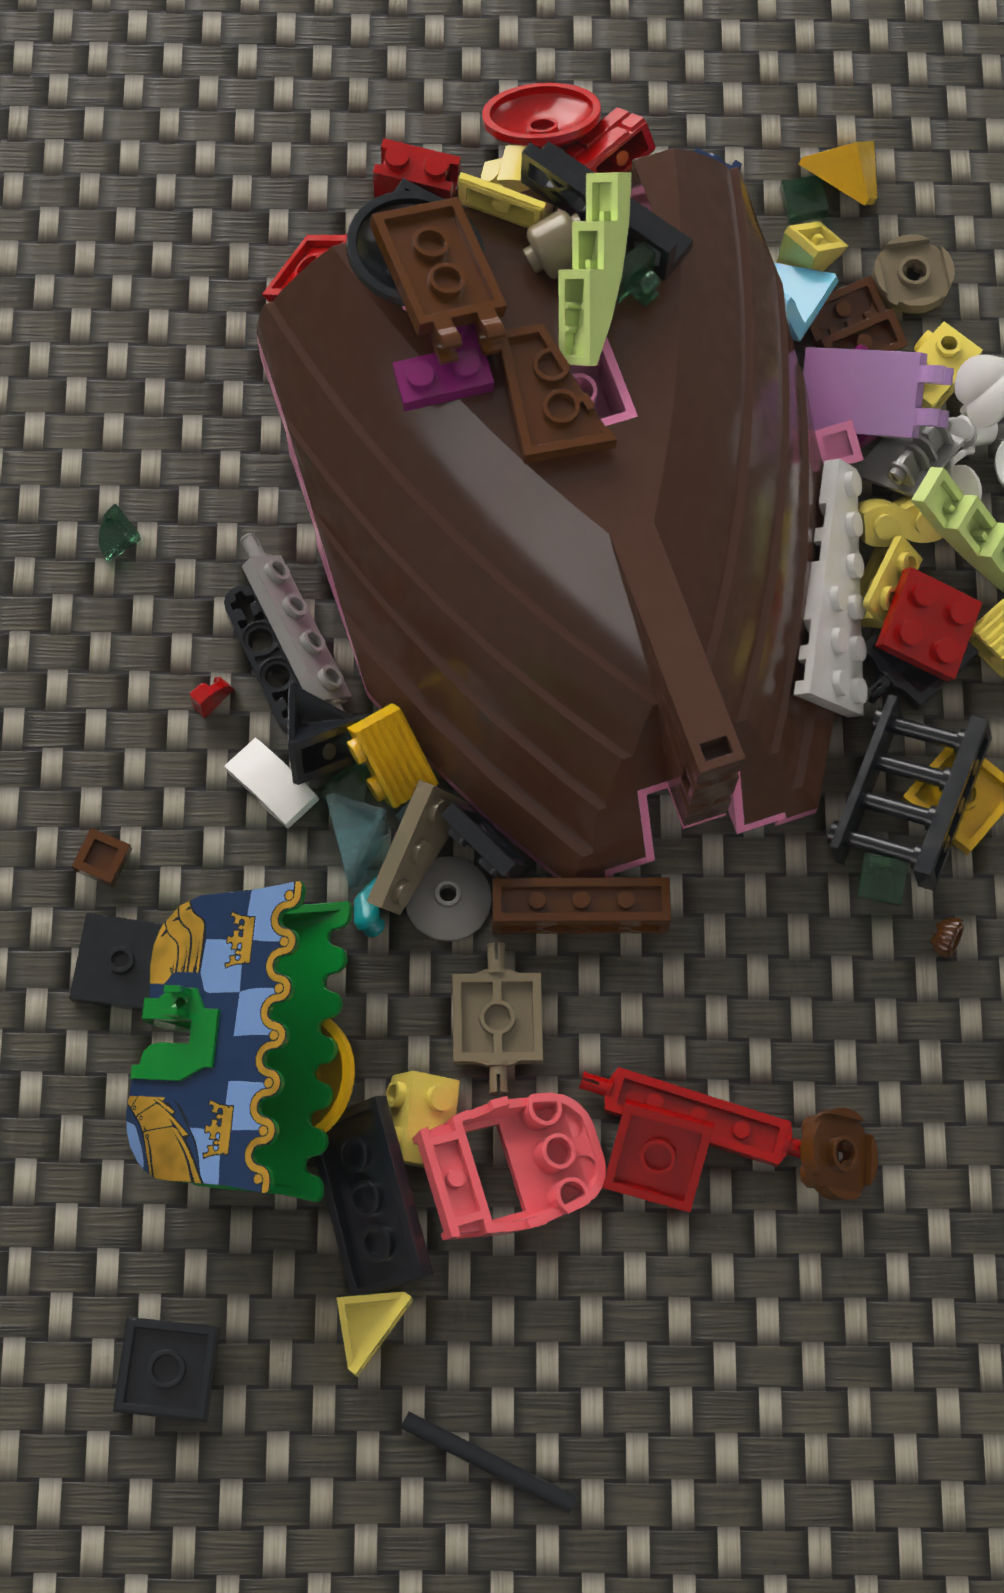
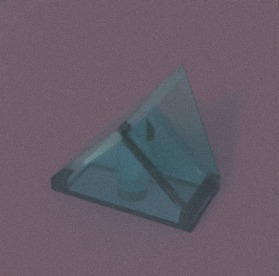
[326,793,389,888]

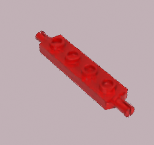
[579,1067,801,1167]

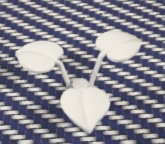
[881,355,1004,500]

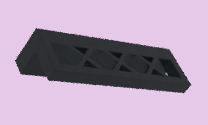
[521,141,693,281]

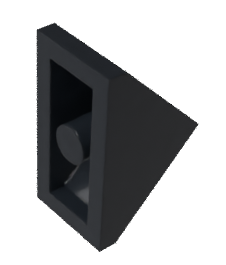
[287,682,360,785]

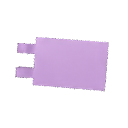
[803,347,954,439]

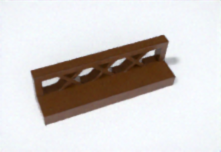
[492,877,671,934]

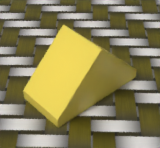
[777,221,848,271]

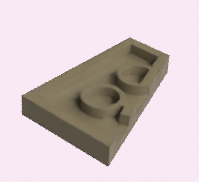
[366,780,469,915]

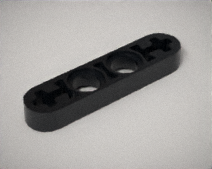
[224,585,302,734]

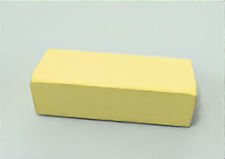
[458,172,553,228]

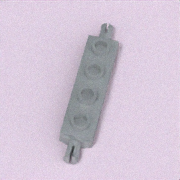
[240,533,352,712]

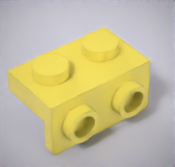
[860,536,923,628]
[386,1070,460,1168]

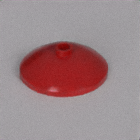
[482,83,601,149]

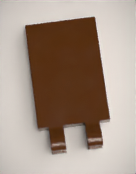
[370,197,507,365]

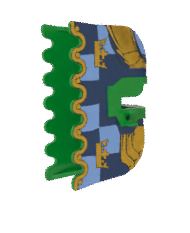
[126,881,353,1202]

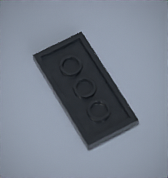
[315,1096,433,1296]

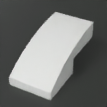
[224,737,319,829]

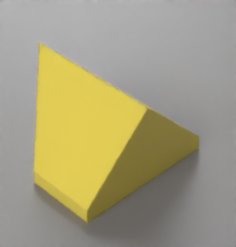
[336,1291,413,1377]

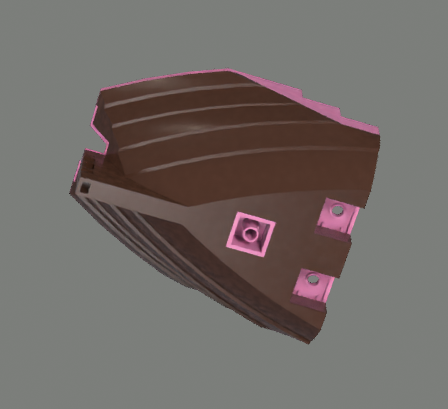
[256,148,835,878]

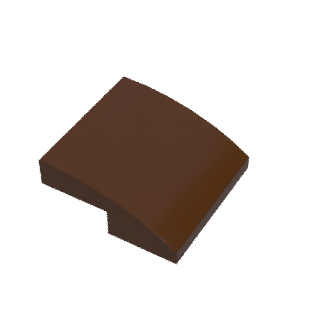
[807,275,908,351]

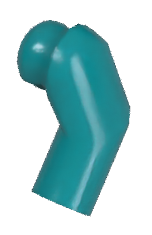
[354,875,385,938]

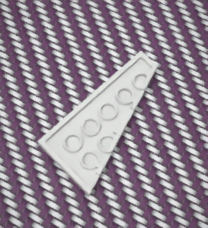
[794,458,868,718]

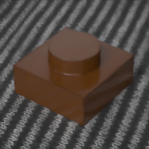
[71,828,132,887]

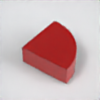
[189,677,234,719]

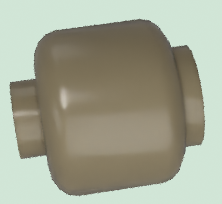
[523,210,581,280]

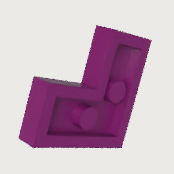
[392,324,494,412]

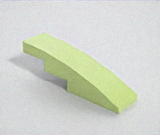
[558,172,632,366]
[911,467,1004,593]

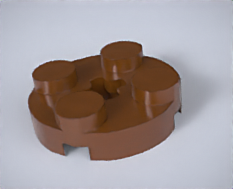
[800,1108,878,1201]

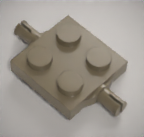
[452,942,543,1095]

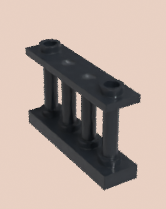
[827,694,992,891]

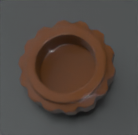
[930,917,964,959]

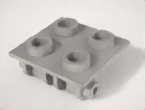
[856,420,966,498]

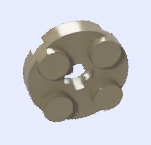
[872,234,955,314]

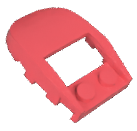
[412,1093,606,1240]

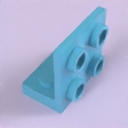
[774,263,839,342]

